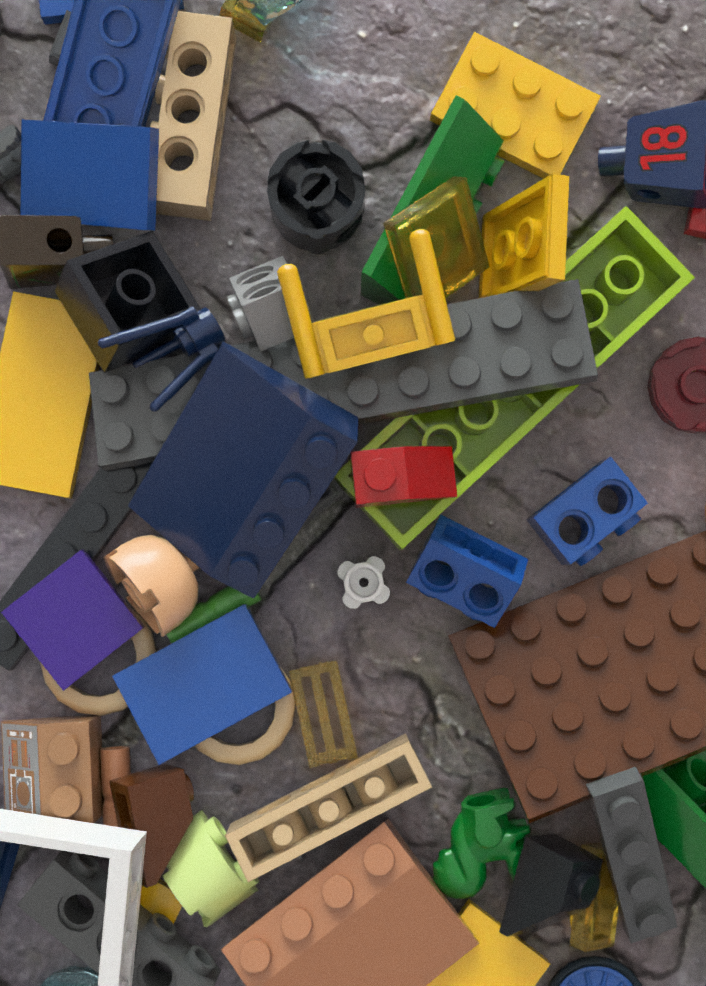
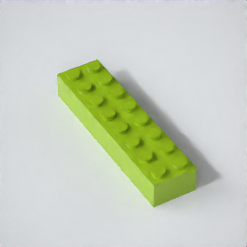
[334,206,695,550]

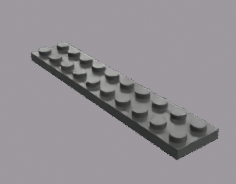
[89,279,598,471]

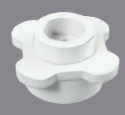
[338,556,390,609]

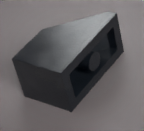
[499,834,603,937]

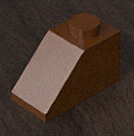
[109,764,194,888]

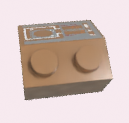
[1,715,104,823]

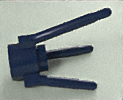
[97,306,225,412]

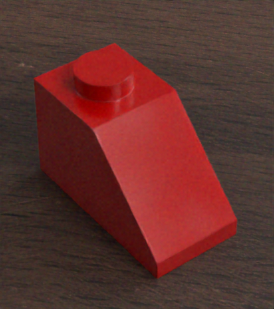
[351,446,457,508]

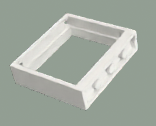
[0,809,147,986]

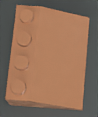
[221,818,479,986]

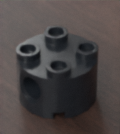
[267,140,366,254]

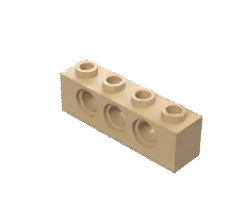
[150,11,236,221]
[225,733,432,882]

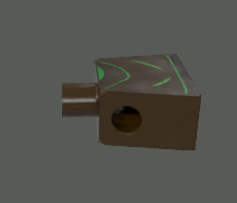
[0,215,113,289]

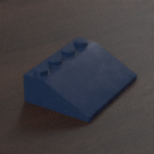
[128,341,358,599]

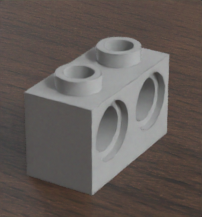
[227,256,314,351]

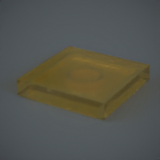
[383,176,490,299]

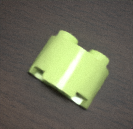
[162,810,259,927]

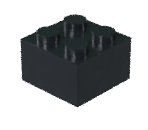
[55,231,201,373]

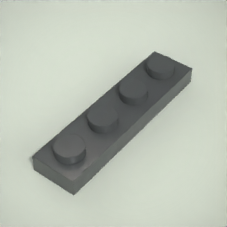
[586,767,677,943]

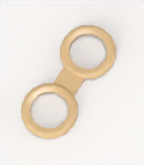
[40,609,296,765]

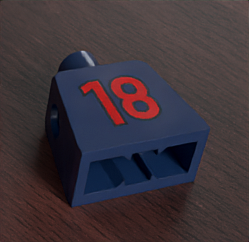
[598,100,706,209]

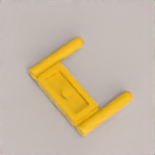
[277,229,455,379]

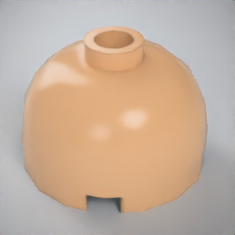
[104,535,199,637]

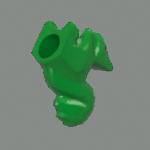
[432,787,531,899]

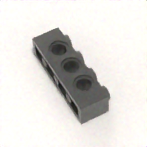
[17,851,222,986]

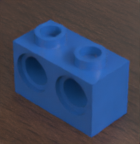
[526,456,648,566]
[406,514,528,628]

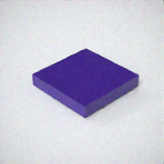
[1,549,145,691]

